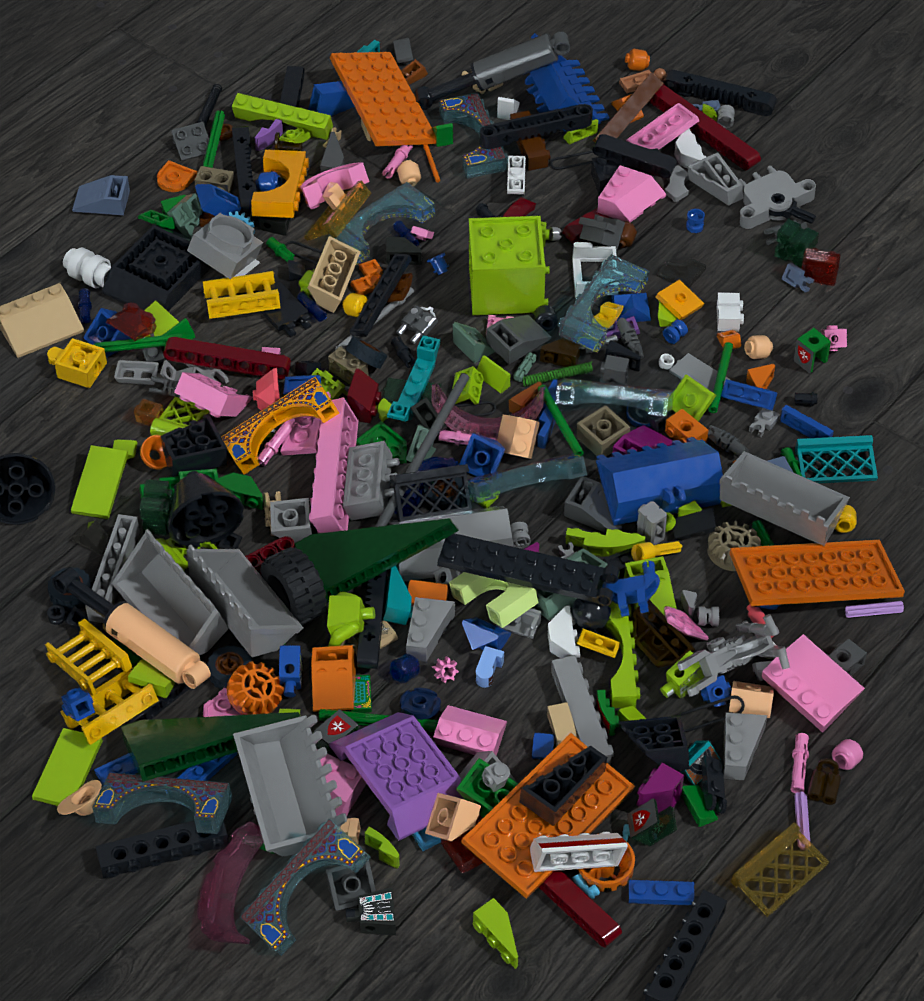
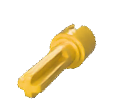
[631,541,682,561]

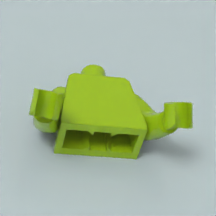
[327,592,375,647]

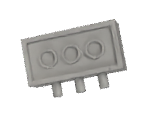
[343,441,400,521]

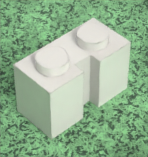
[717,293,744,332]

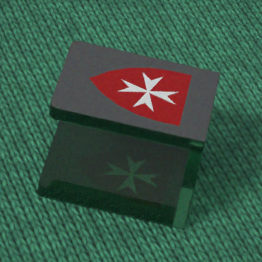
[314,709,359,758]
[627,799,677,846]

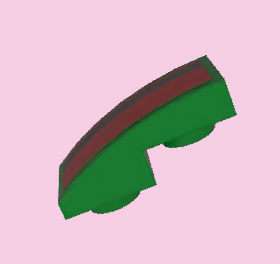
[596,690,619,736]

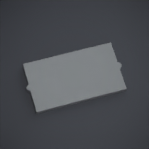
[669,353,730,392]

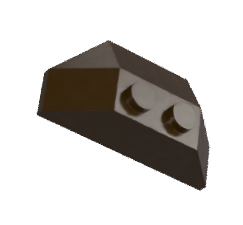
[633,599,695,667]

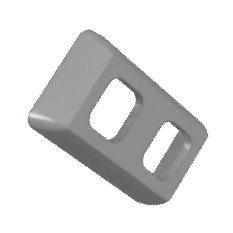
[114,360,159,385]

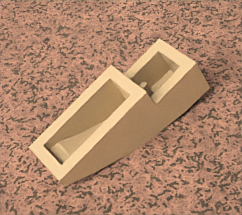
[547,702,578,747]

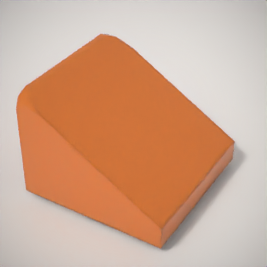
[717,330,741,349]

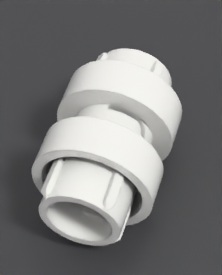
[63,247,111,288]

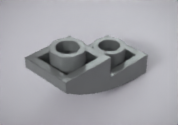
[393,38,413,64]

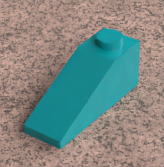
[383,565,414,625]

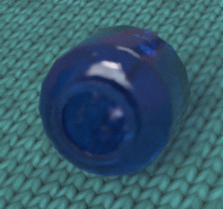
[390,653,420,683]

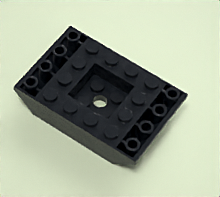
[102,225,211,312]

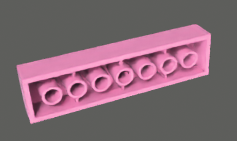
[309,397,358,534]

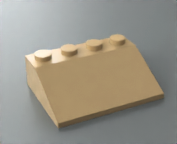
[0,283,84,358]

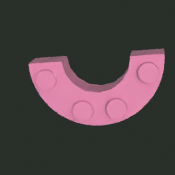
[300,162,369,209]

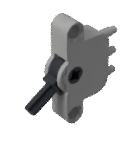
[739,166,816,229]

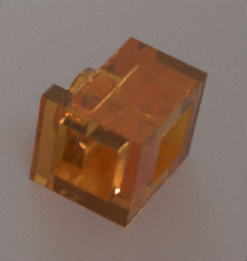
[134,399,164,426]

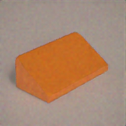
[408,580,448,605]

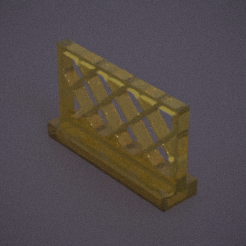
[304,180,372,241]
[730,822,829,917]

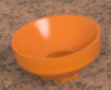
[140,435,167,469]

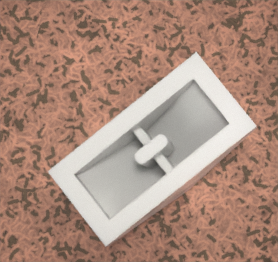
[497,97,520,120]

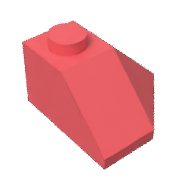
[253,368,280,411]

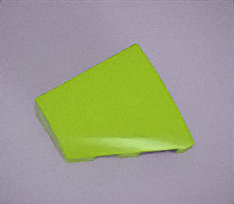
[128,659,175,698]

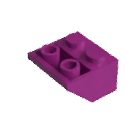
[636,763,684,815]

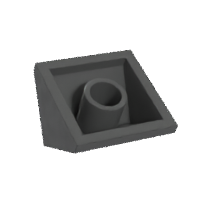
[326,858,376,911]

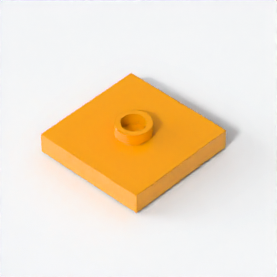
[655,279,704,320]

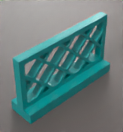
[795,435,878,484]

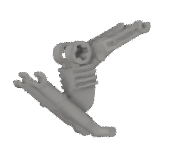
[677,614,790,697]

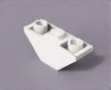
[674,129,706,169]
[507,156,525,195]
[548,606,580,659]

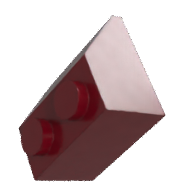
[347,368,381,423]

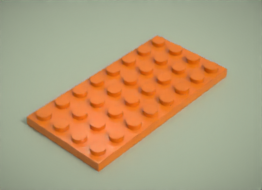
[330,52,436,146]
[729,540,905,606]
[461,733,635,899]

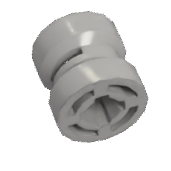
[717,105,735,129]
[510,522,531,549]
[697,606,719,627]

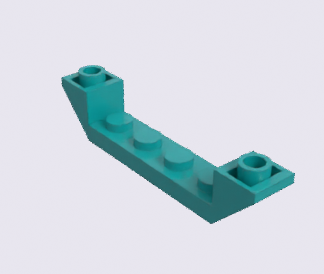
[387,335,440,421]

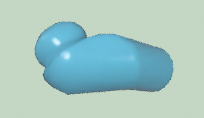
[572,873,600,899]

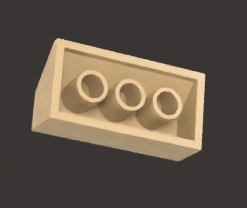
[308,236,361,313]

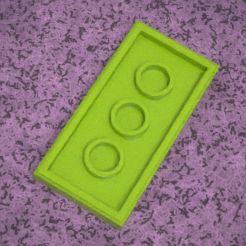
[71,445,128,519]
[32,728,103,806]

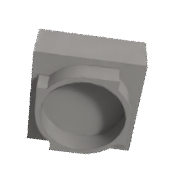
[187,213,263,279]

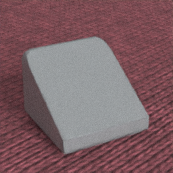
[681,590,697,619]

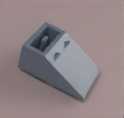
[72,175,130,215]

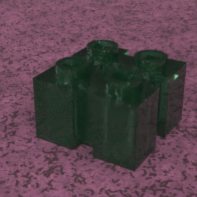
[774,219,819,270]
[139,480,173,535]

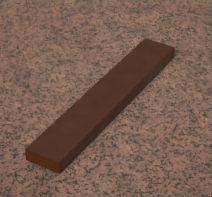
[592,72,664,142]

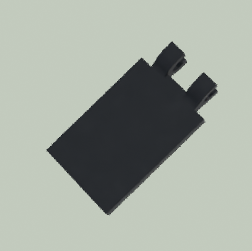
[258,281,311,338]

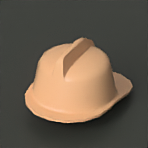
[57,780,102,816]

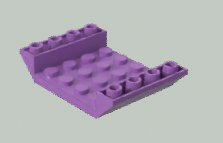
[329,712,465,841]

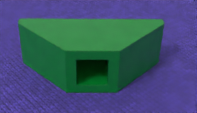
[215,472,264,510]

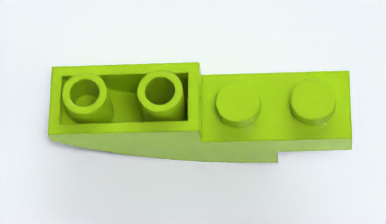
[566,528,645,557]

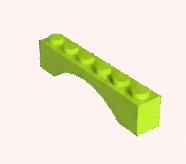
[232,93,333,140]
[604,601,640,708]

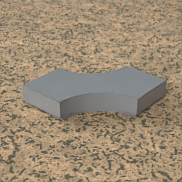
[664,165,689,202]

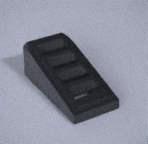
[605,340,641,371]

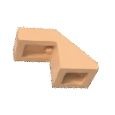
[322,182,347,211]

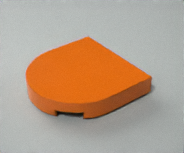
[157,160,197,192]

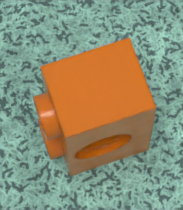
[665,409,709,443]

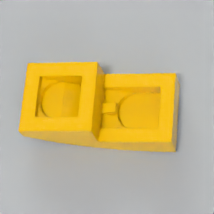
[592,302,624,328]

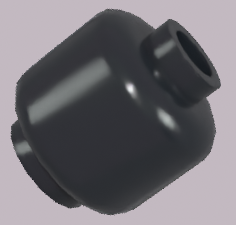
[533,305,558,332]

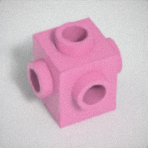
[821,325,847,351]

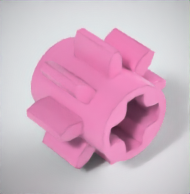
[432,656,459,683]

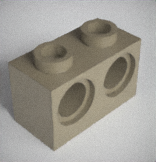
[195,166,235,194]
[328,346,368,385]

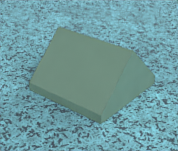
[453,322,495,363]

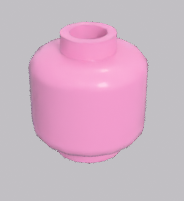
[832,739,863,770]

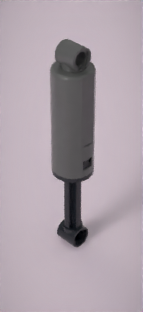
[415,32,570,110]

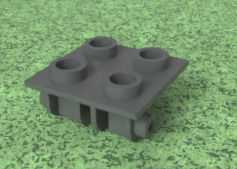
[171,122,209,161]

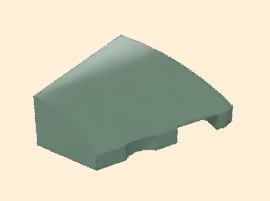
[167,193,203,239]

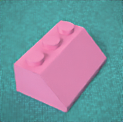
[433,705,507,756]

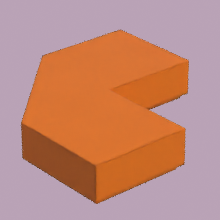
[351,259,383,295]

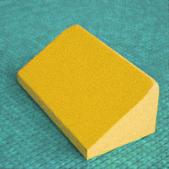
[577,629,621,658]

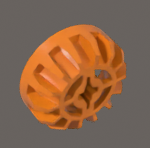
[227,661,284,715]
[576,841,635,892]

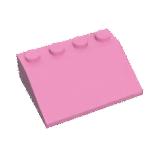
[762,634,865,733]

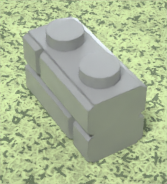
[637,501,667,545]

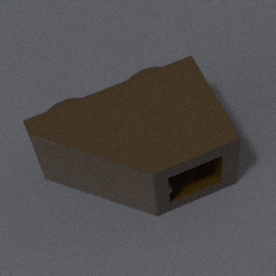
[540,337,581,367]

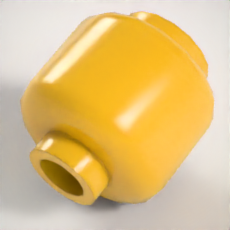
[342,293,368,318]
[835,505,857,533]

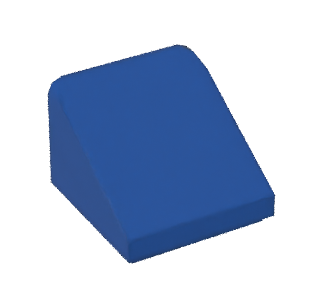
[532,733,555,759]

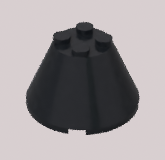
[0,453,55,525]
[168,471,244,547]

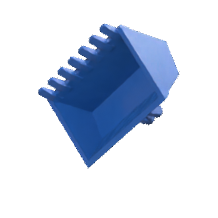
[596,437,723,526]

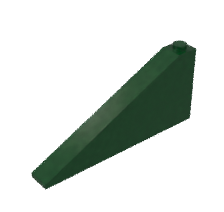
[295,518,459,603]
[121,712,300,782]

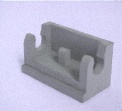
[496,608,541,639]

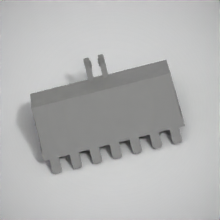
[720,451,850,546]
[389,506,513,582]
[111,529,229,655]
[187,545,303,657]
[233,715,347,856]

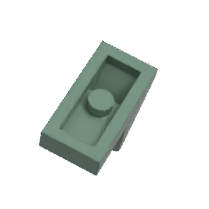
[406,425,436,467]

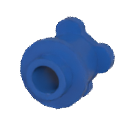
[427,253,449,275]

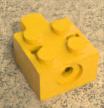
[47,338,107,388]

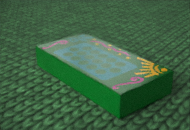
[351,675,372,713]

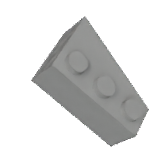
[687,152,744,205]
[406,597,455,662]
[723,713,767,780]

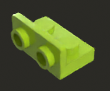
[452,366,484,405]
[312,368,348,400]

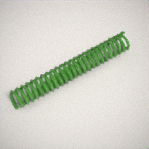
[523,361,593,386]

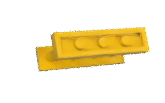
[203,271,280,319]
[45,619,133,695]
[60,670,159,745]

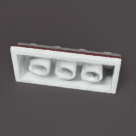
[530,832,628,872]

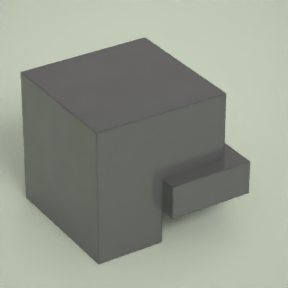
[579,214,625,249]

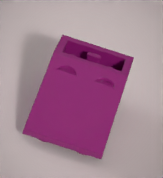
[612,425,672,455]

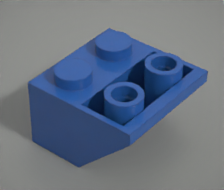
[195,184,241,216]

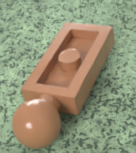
[619,68,666,93]

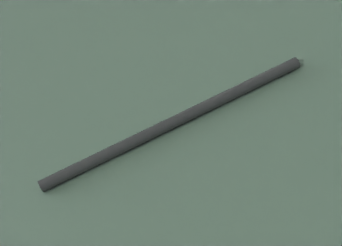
[375,373,470,527]

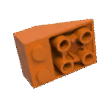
[311,645,356,712]

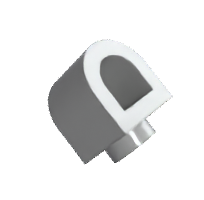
[482,762,510,792]

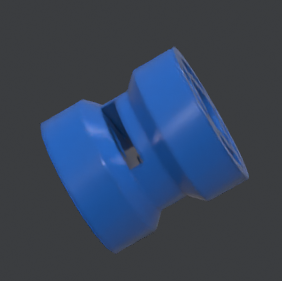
[686,209,705,233]
[663,319,688,344]

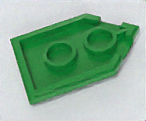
[356,421,407,463]

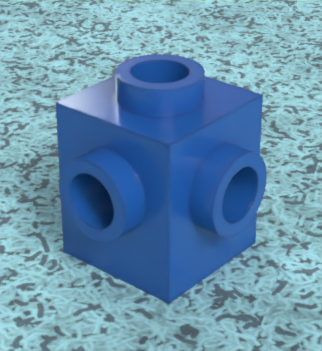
[700,675,732,707]
[61,688,95,722]

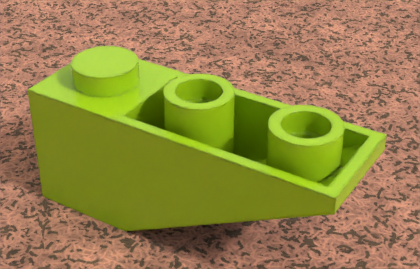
[473,898,518,969]

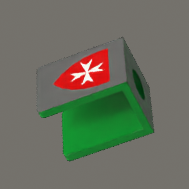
[794,328,831,373]

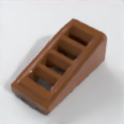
[401,59,428,85]
[509,382,542,417]

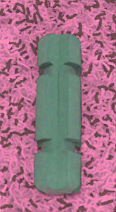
[513,352,536,382]

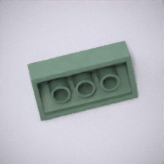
[534,548,608,621]

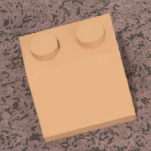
[497,414,540,459]
[729,681,774,718]
[425,793,481,841]

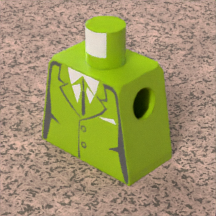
[660,651,704,698]

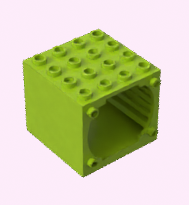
[469,216,549,315]

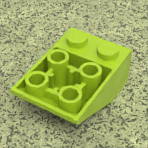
[624,556,677,615]

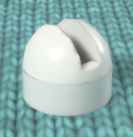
[659,354,674,370]

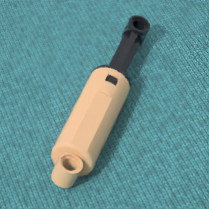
[52,567,211,689]

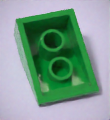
[456,758,518,818]

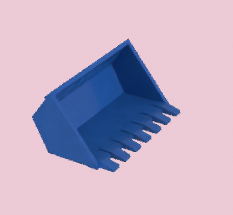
[525,33,610,131]

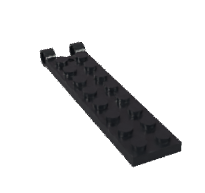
[437,533,620,606]

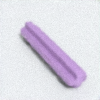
[845,601,904,618]
[794,791,810,850]

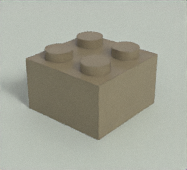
[576,405,630,456]

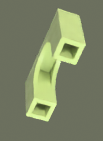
[449,572,539,628]

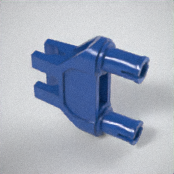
[602,560,660,617]

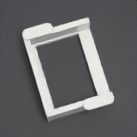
[572,242,620,298]

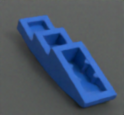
[537,379,558,449]

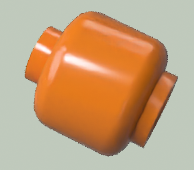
[625,49,650,71]

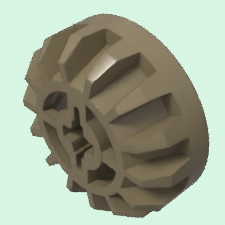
[707,521,761,571]

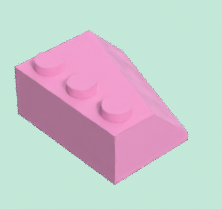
[597,165,666,223]
[174,372,253,418]
[320,754,367,816]

